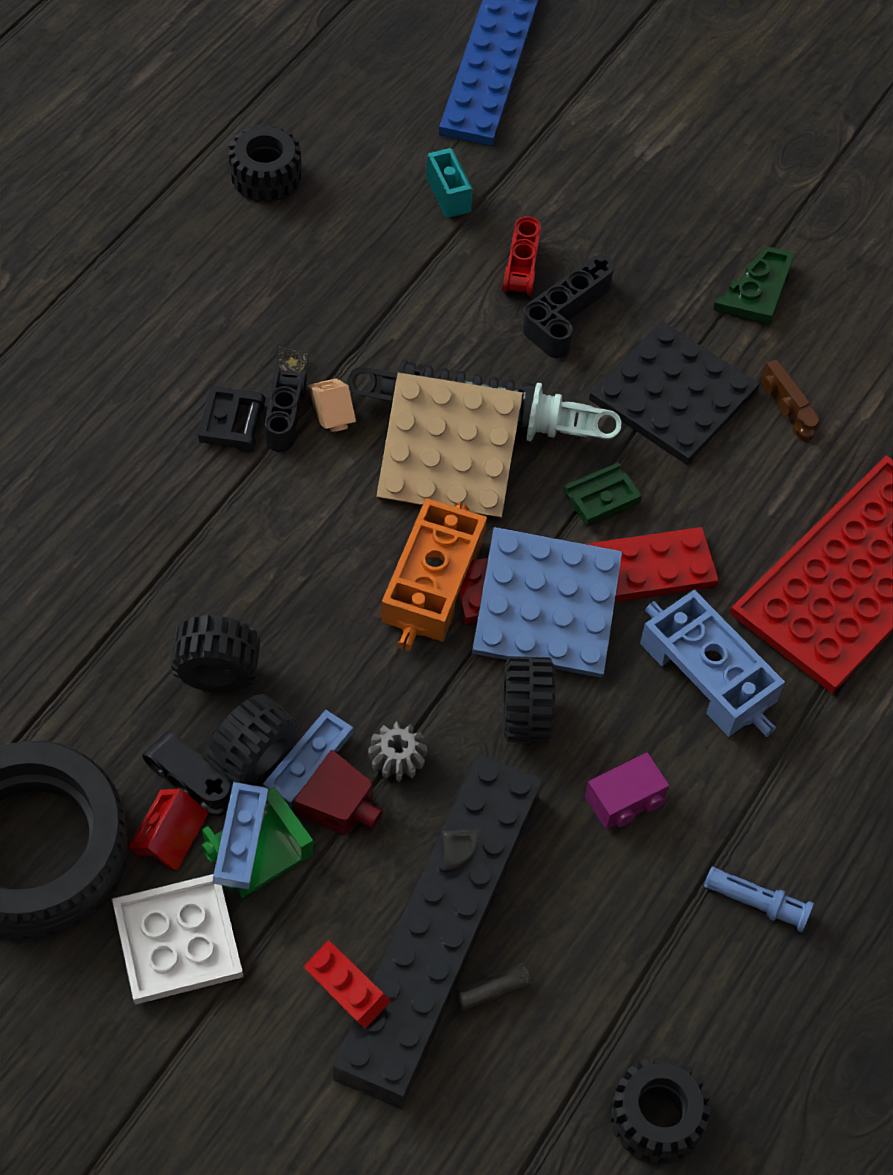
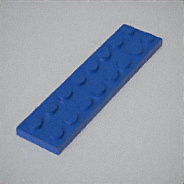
[439,0,539,146]

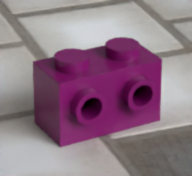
[585,752,669,830]

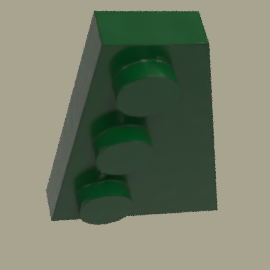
[714,246,795,324]

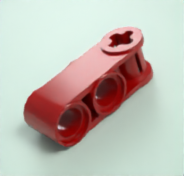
[502,216,541,297]

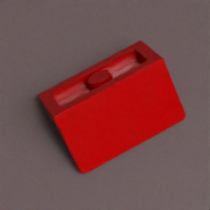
[128,788,208,870]

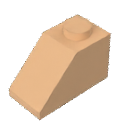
[307,379,356,432]

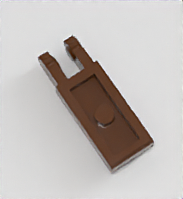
[761,359,820,442]

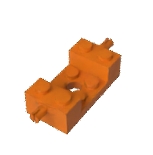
[381,498,487,651]

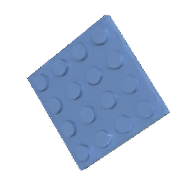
[472,527,622,678]

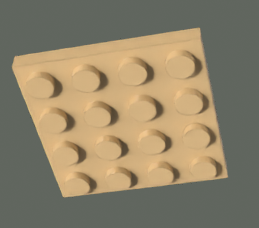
[376,373,523,518]

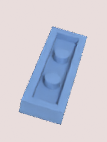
[263,710,353,808]
[213,782,268,889]

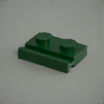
[563,462,642,527]

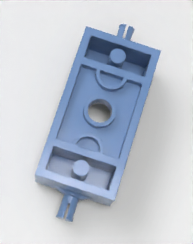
[640,589,785,737]

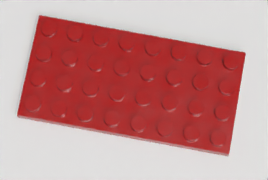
[729,455,893,694]

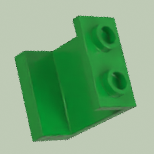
[201,787,314,898]

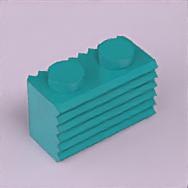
[426,148,473,218]

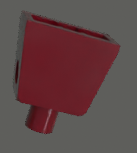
[294,750,383,834]

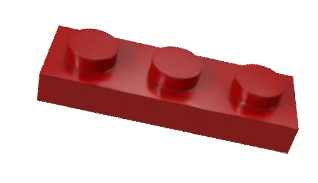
[304,940,391,1029]

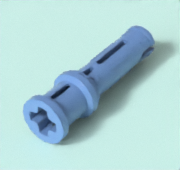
[704,866,814,933]

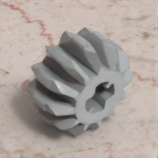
[368,721,427,782]

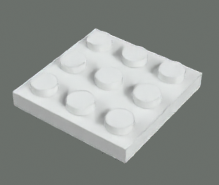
[112,874,243,1005]

